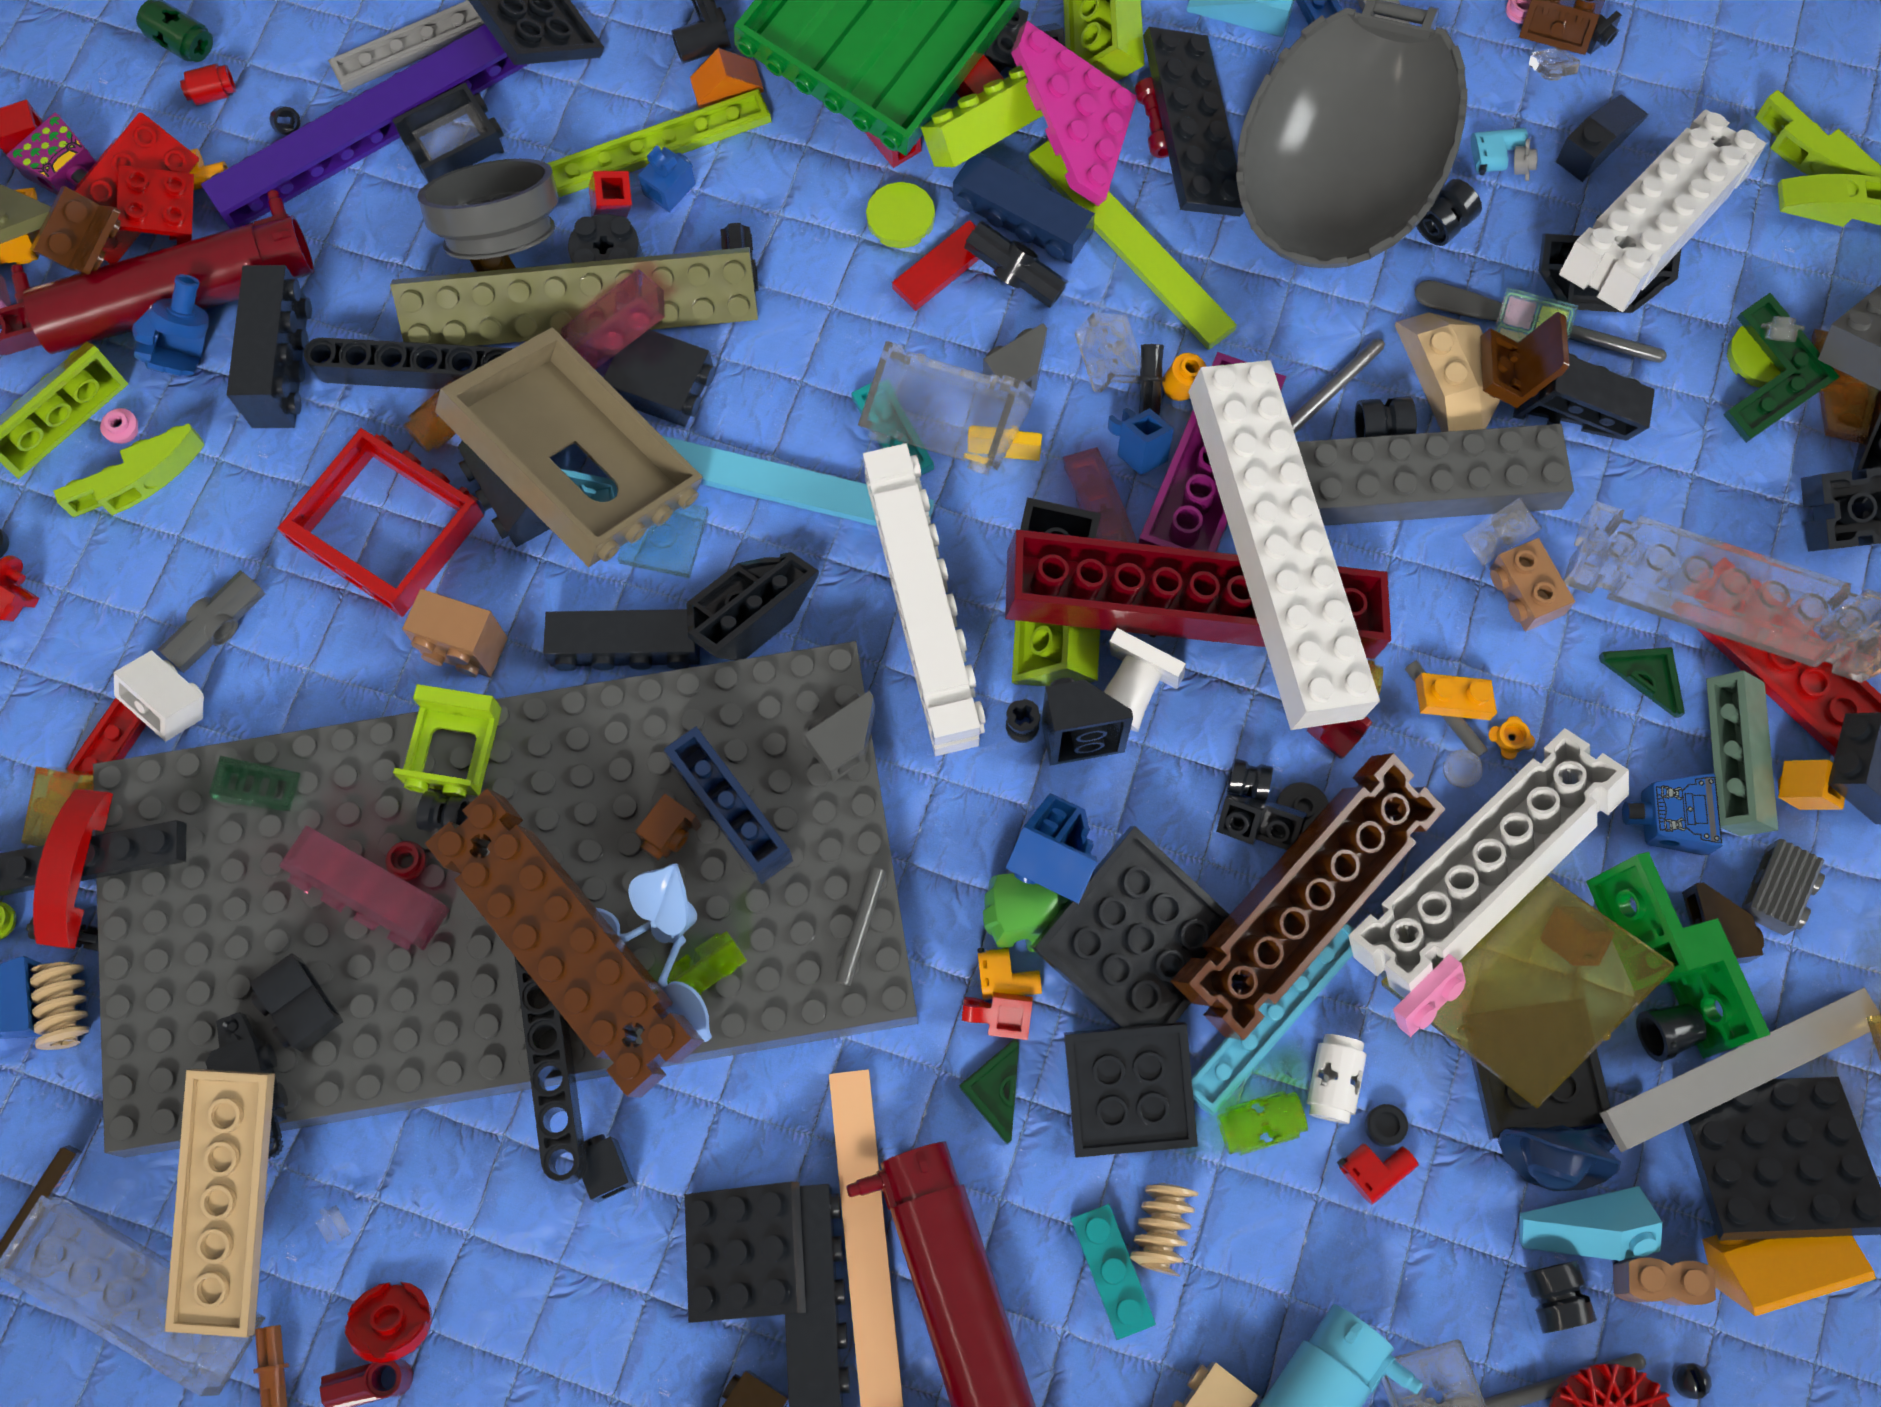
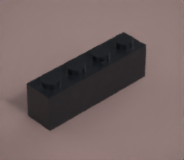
[543,609,700,671]

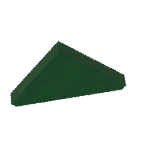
[1599,647,1685,718]
[959,1039,1019,1145]

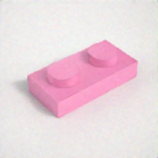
[1393,954,1466,1037]

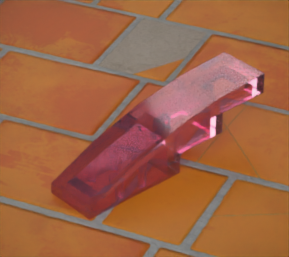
[1063,447,1137,543]

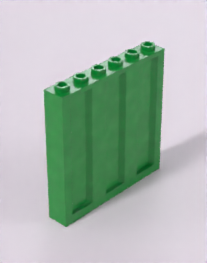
[734,0,1021,156]

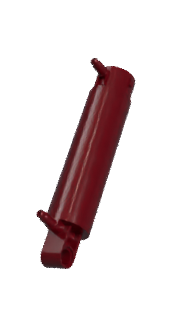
[0,189,315,355]
[846,1141,1036,1407]

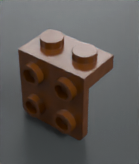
[1480,312,1570,408]

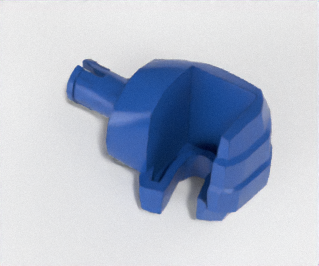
[132,274,209,376]

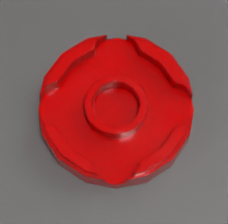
[345,1282,432,1363]

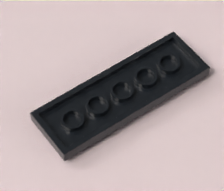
[1143,27,1244,217]

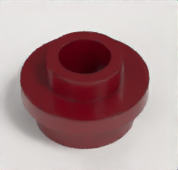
[385,841,427,881]

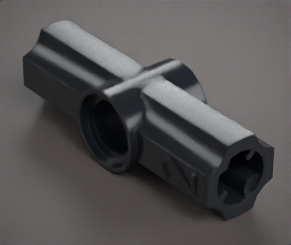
[964,221,1069,308]

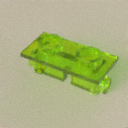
[667,931,747,995]

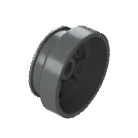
[417,159,559,260]

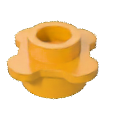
[1488,716,1535,760]

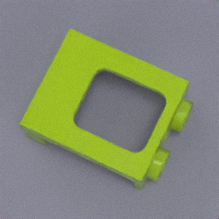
[393,684,502,798]

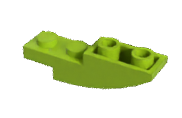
[1755,90,1881,177]
[1778,174,1881,227]
[53,423,205,518]

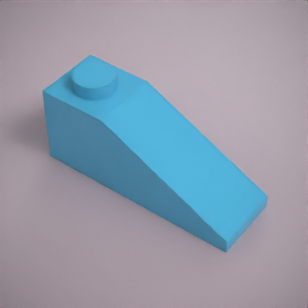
[1187,0,1294,37]
[1519,1186,1663,1261]

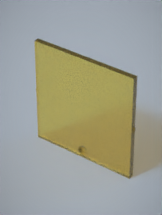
[1381,875,1674,1108]

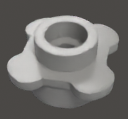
[1514,138,1538,181]

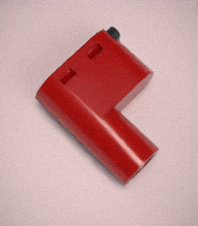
[1337,1143,1419,1205]

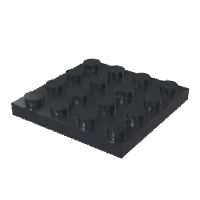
[1030,826,1230,1028]
[1682,1077,1881,1241]

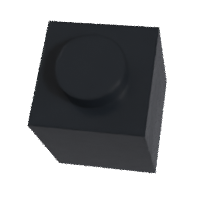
[582,1134,636,1203]

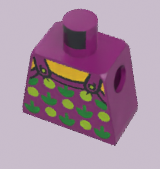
[6,112,96,195]

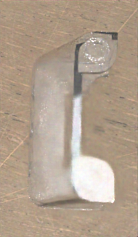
[858,341,1036,475]

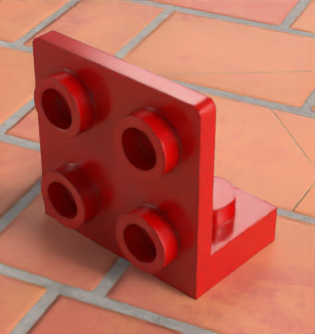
[117,165,194,244]

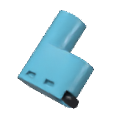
[1470,128,1528,175]

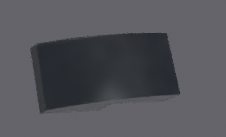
[1216,795,1307,850]

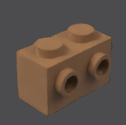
[1489,538,1576,632]

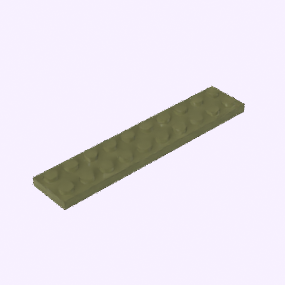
[390,247,758,346]

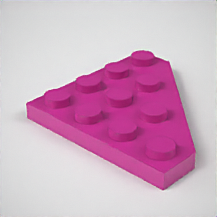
[1011,21,1137,206]

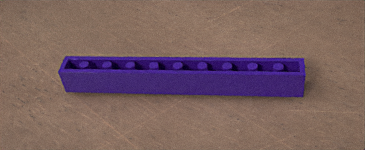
[201,24,527,229]

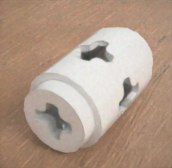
[1307,1034,1367,1124]

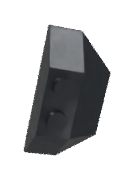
[1538,234,1682,313]
[686,552,819,661]

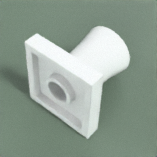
[1103,628,1186,732]

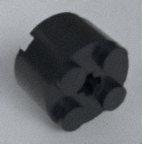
[568,214,644,263]

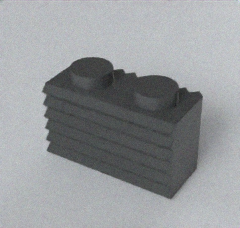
[1741,839,1825,936]

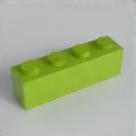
[920,65,1043,167]

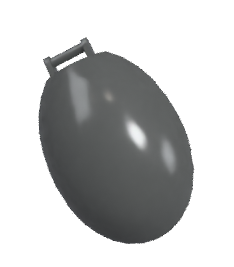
[1236,0,1468,268]

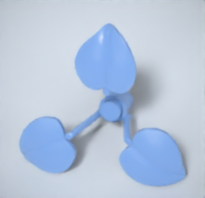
[596,863,712,1042]

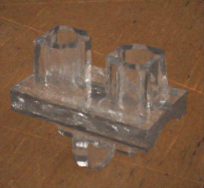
[1462,497,1542,566]

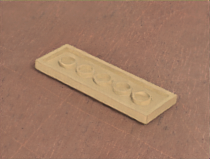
[165,1069,275,1338]

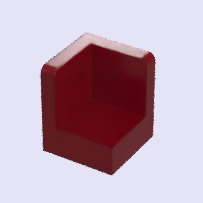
[1307,717,1373,759]

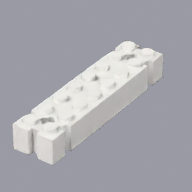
[1559,109,1767,312]
[863,443,986,757]
[1348,728,1629,998]

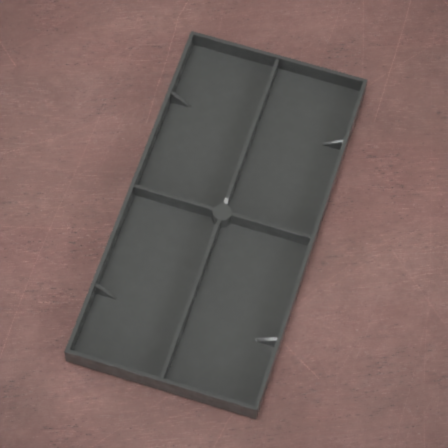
[93,641,918,1158]

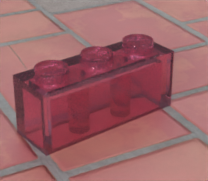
[561,269,665,370]

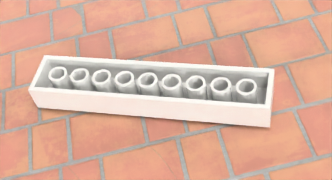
[1188,360,1380,730]

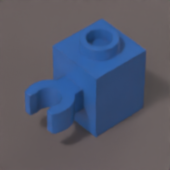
[638,145,696,213]
[1107,408,1174,475]

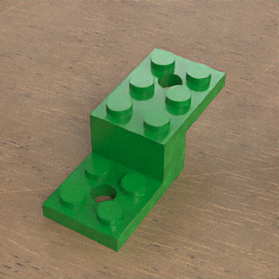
[1586,852,1771,1059]

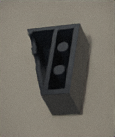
[1513,353,1655,441]

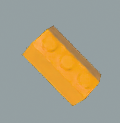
[1702,1233,1876,1316]

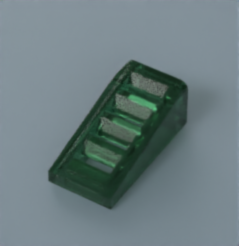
[209,756,301,812]

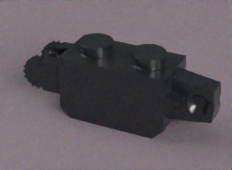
[206,1012,288,1159]

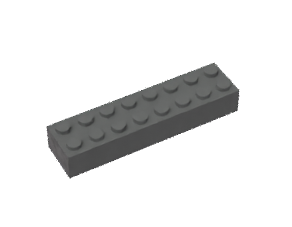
[1297,424,1574,526]

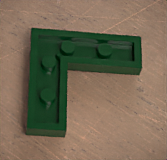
[1723,293,1840,443]

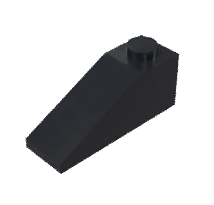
[1556,94,1648,182]

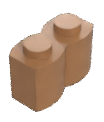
[1613,1257,1716,1306]

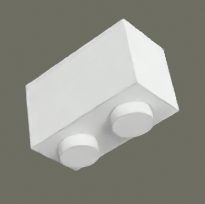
[113,650,204,742]

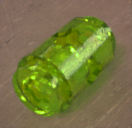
[1217,1090,1308,1156]

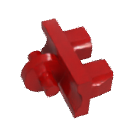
[0,555,40,621]

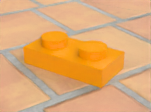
[1415,673,1497,720]

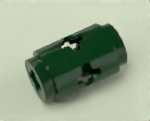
[136,0,213,62]

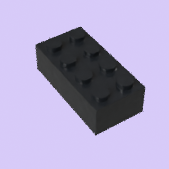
[227,265,312,428]

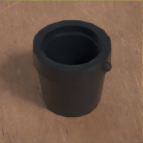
[1636,1003,1707,1062]

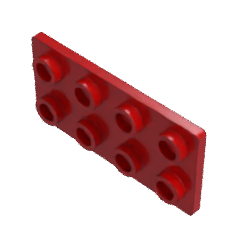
[73,112,199,264]

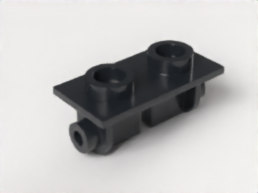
[985,8,1029,73]

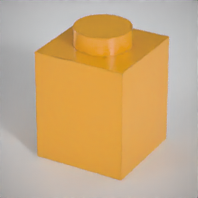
[1778,760,1845,810]

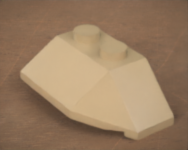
[1395,312,1500,432]

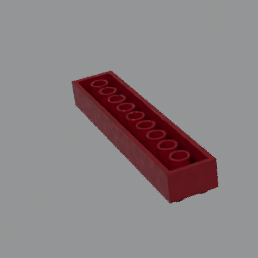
[1005,529,1391,659]

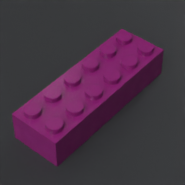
[1138,352,1286,552]

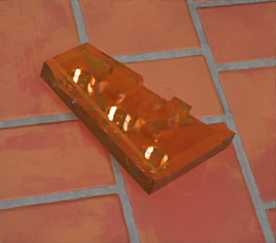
[1811,329,1879,444]

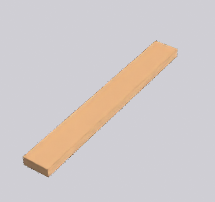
[829,1069,904,1407]

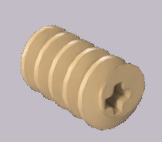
[30,962,89,1050]
[1130,1183,1198,1277]

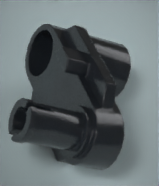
[671,0,731,64]

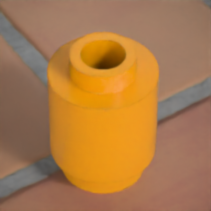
[1162,353,1207,401]

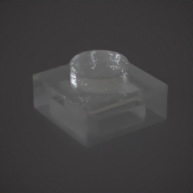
[1529,47,1580,81]

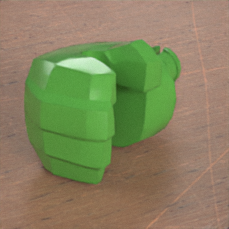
[983,873,1069,952]

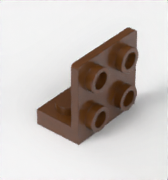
[1519,0,1605,55]
[30,186,121,275]

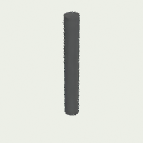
[1405,660,1488,759]
[835,867,886,987]

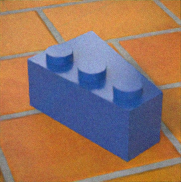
[1005,793,1097,904]

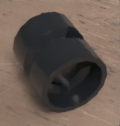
[1416,179,1482,246]
[1354,396,1417,438]
[1524,1260,1597,1333]

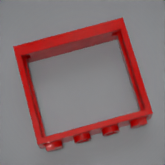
[277,428,484,617]

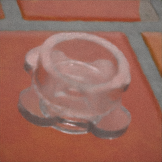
[1761,316,1805,342]

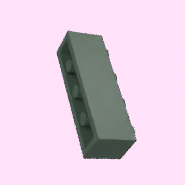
[1706,670,1778,836]

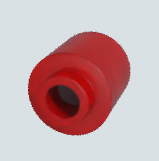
[180,63,236,106]

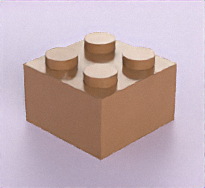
[402,588,508,678]

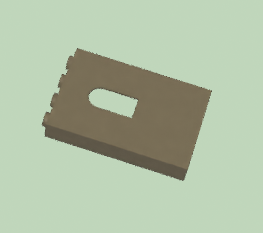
[435,327,703,568]

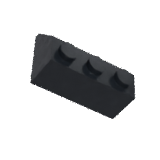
[457,440,550,548]
[1041,678,1133,766]

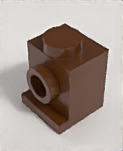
[635,793,702,861]

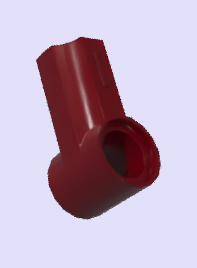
[319,1359,413,1407]

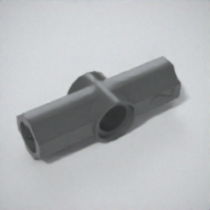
[158,570,266,673]

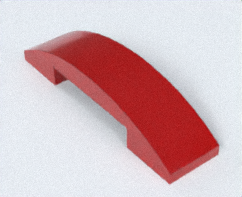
[33,789,113,949]

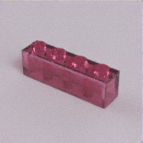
[279,825,450,951]

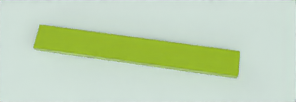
[547,88,772,198]
[1029,140,1237,350]

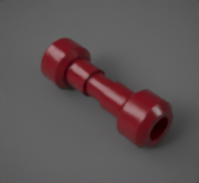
[1135,77,1168,158]

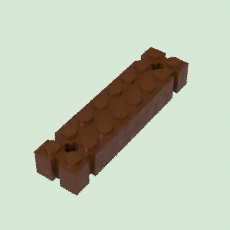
[1171,753,1445,1041]
[425,789,704,1098]

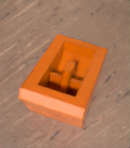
[690,48,764,109]

